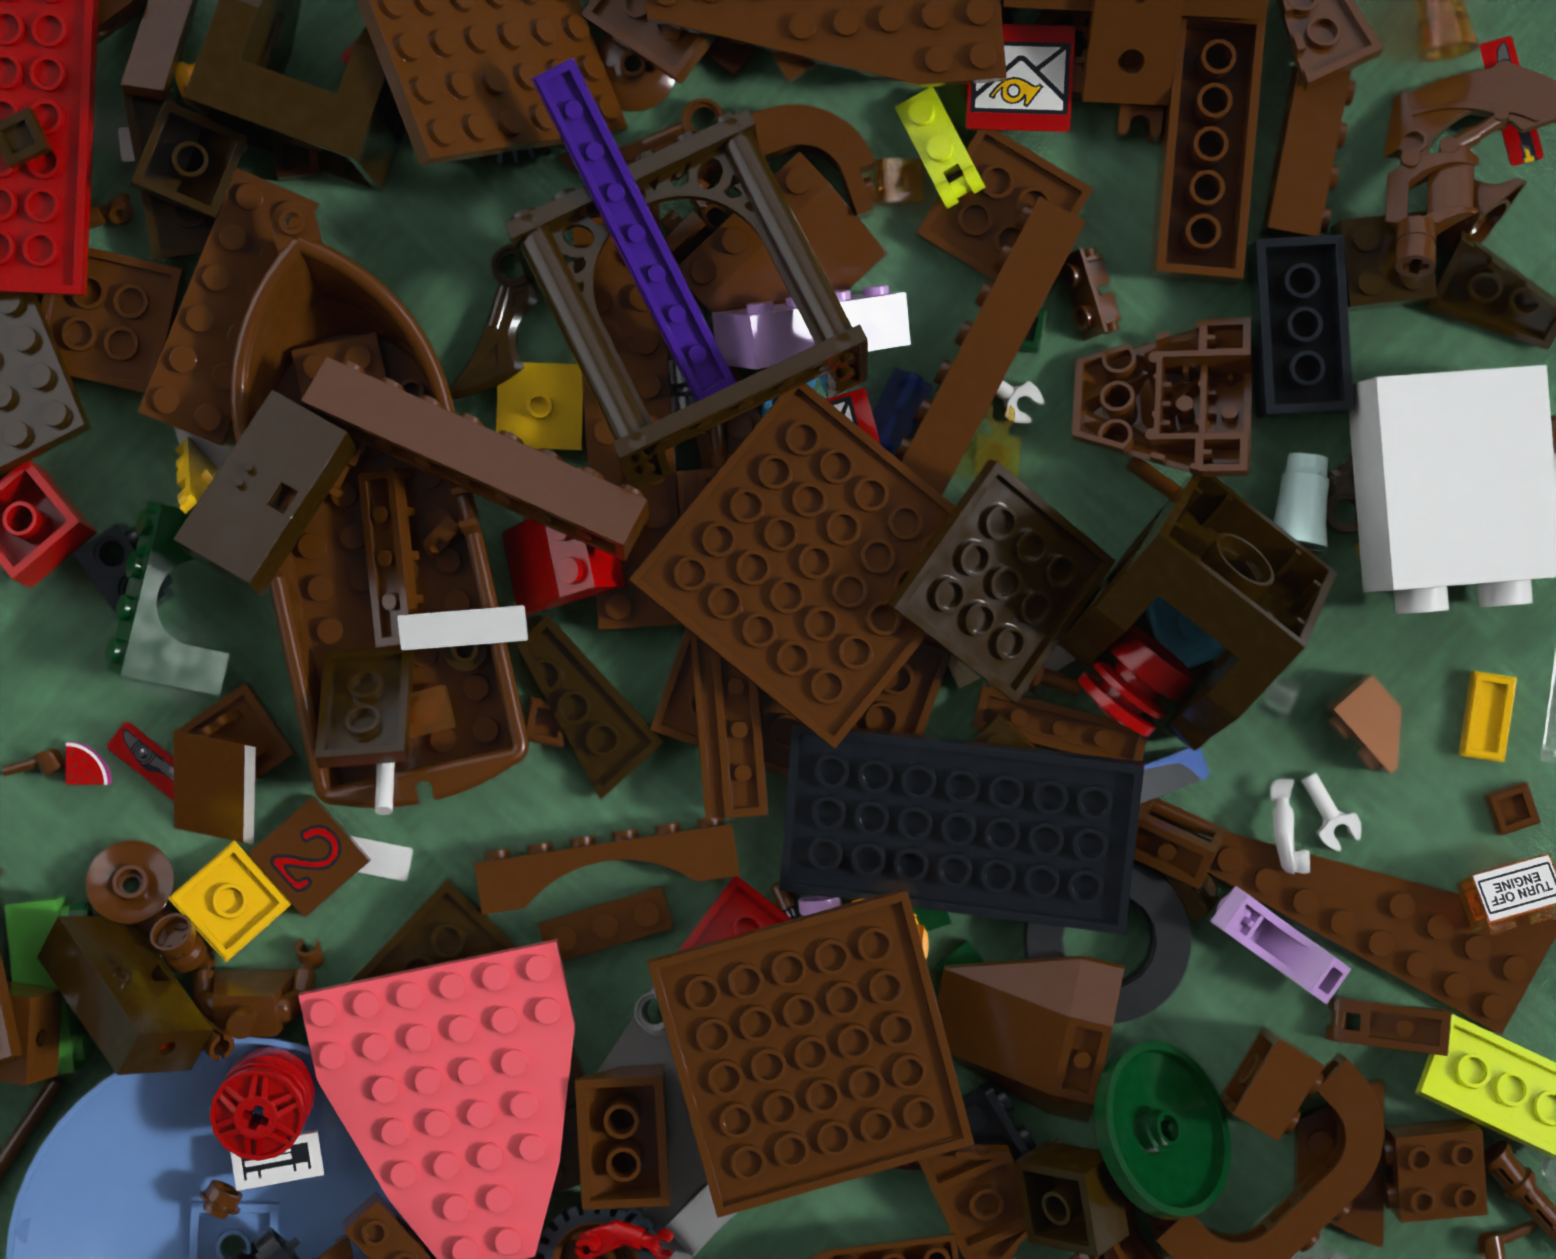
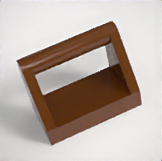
[1134,797,1228,889]

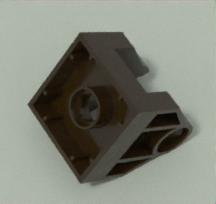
[183,0,406,193]
[1058,473,1337,751]

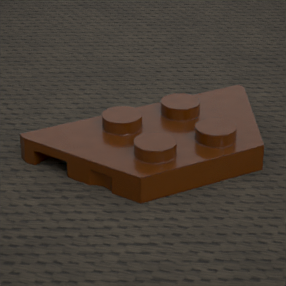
[1294,1078,1384,1247]
[918,1144,1028,1259]

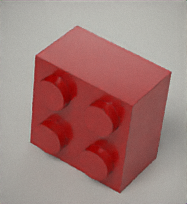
[0,460,97,588]

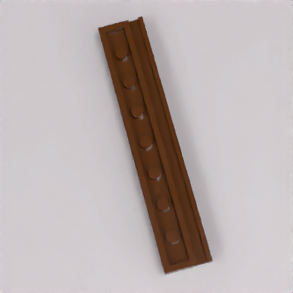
[676,468,768,820]

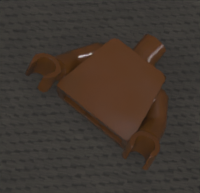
[193,938,325,1039]

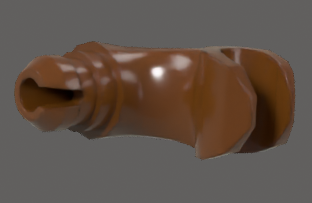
[686,163,733,230]

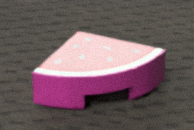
[65,741,112,785]

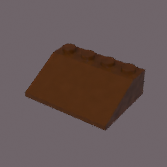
[678,151,887,370]

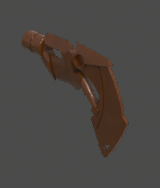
[1383,61,1556,278]

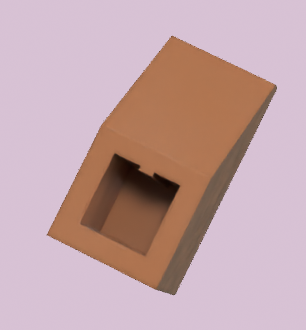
[1325,674,1402,774]

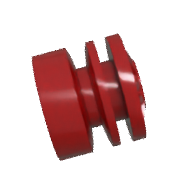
[1078,625,1196,737]
[209,1047,316,1161]

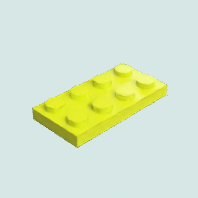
[1415,1014,1556,1160]

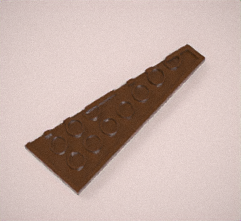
[1208,831,1556,1035]

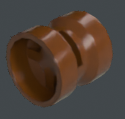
[150,913,207,973]

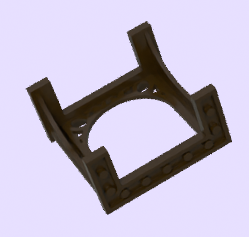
[504,109,868,490]

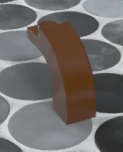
[751,104,878,220]

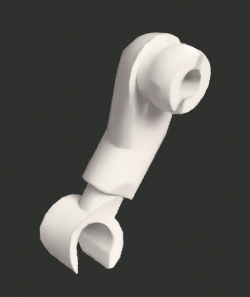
[1271,779,1310,875]

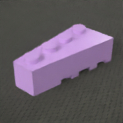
[712,284,910,369]

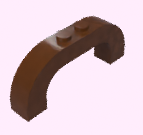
[1151,1052,1384,1259]

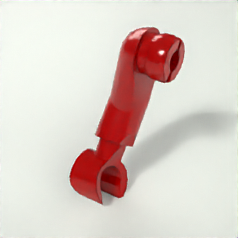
[575,1220,675,1259]

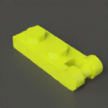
[895,87,986,209]

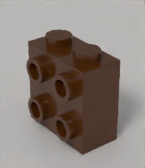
[1380,1118,1488,1223]

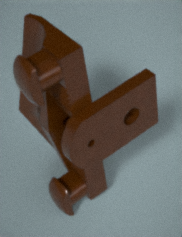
[1001,0,1269,106]

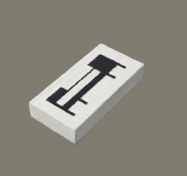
[230,1129,324,1191]

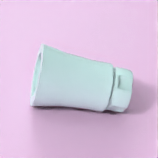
[1273,453,1330,551]

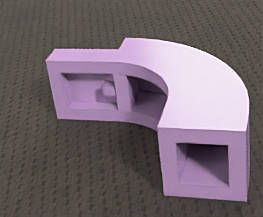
[1210,886,1351,1004]

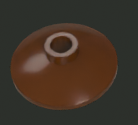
[597,35,675,112]
[86,840,175,925]

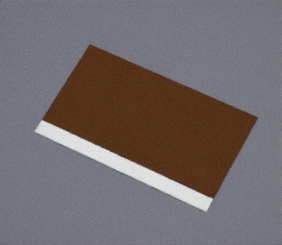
[173,730,256,845]

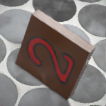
[248,796,371,918]

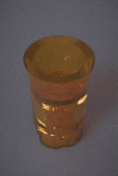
[1415,0,1479,62]

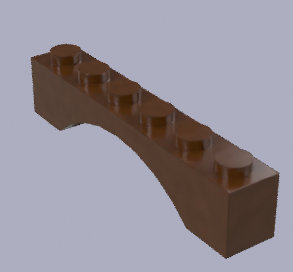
[474,817,740,915]

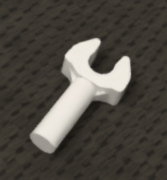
[995,380,1044,424]
[375,762,395,815]
[1301,772,1361,851]

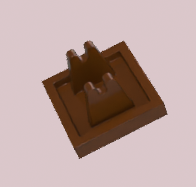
[176,682,297,782]

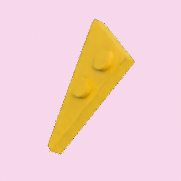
[175,437,221,514]

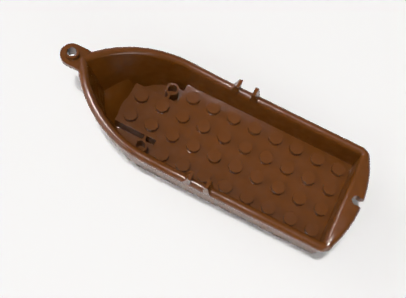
[230,200,529,808]

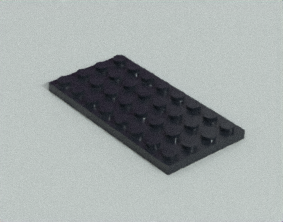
[779,720,1145,935]

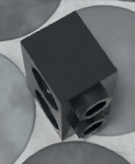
[74,523,175,614]

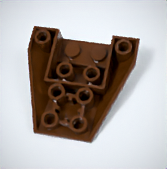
[937,956,1125,1123]

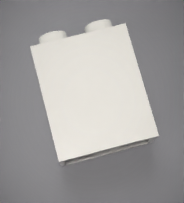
[1348,365,1556,614]

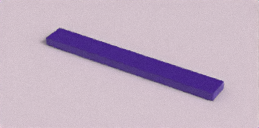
[531,57,736,402]

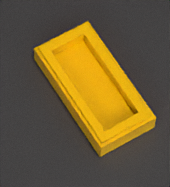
[1458,671,1517,762]

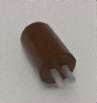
[770,881,796,918]

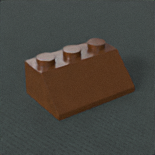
[575,1064,672,1210]

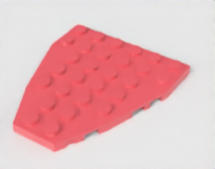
[298,939,576,1259]

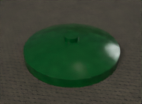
[1094,1041,1231,1220]

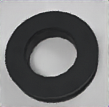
[1023,861,1192,1023]

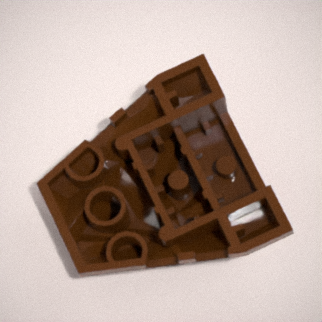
[1072,317,1253,477]

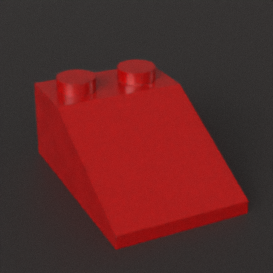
[502,518,626,615]

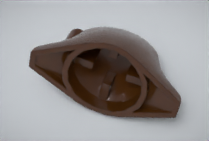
[1437,178,1527,256]

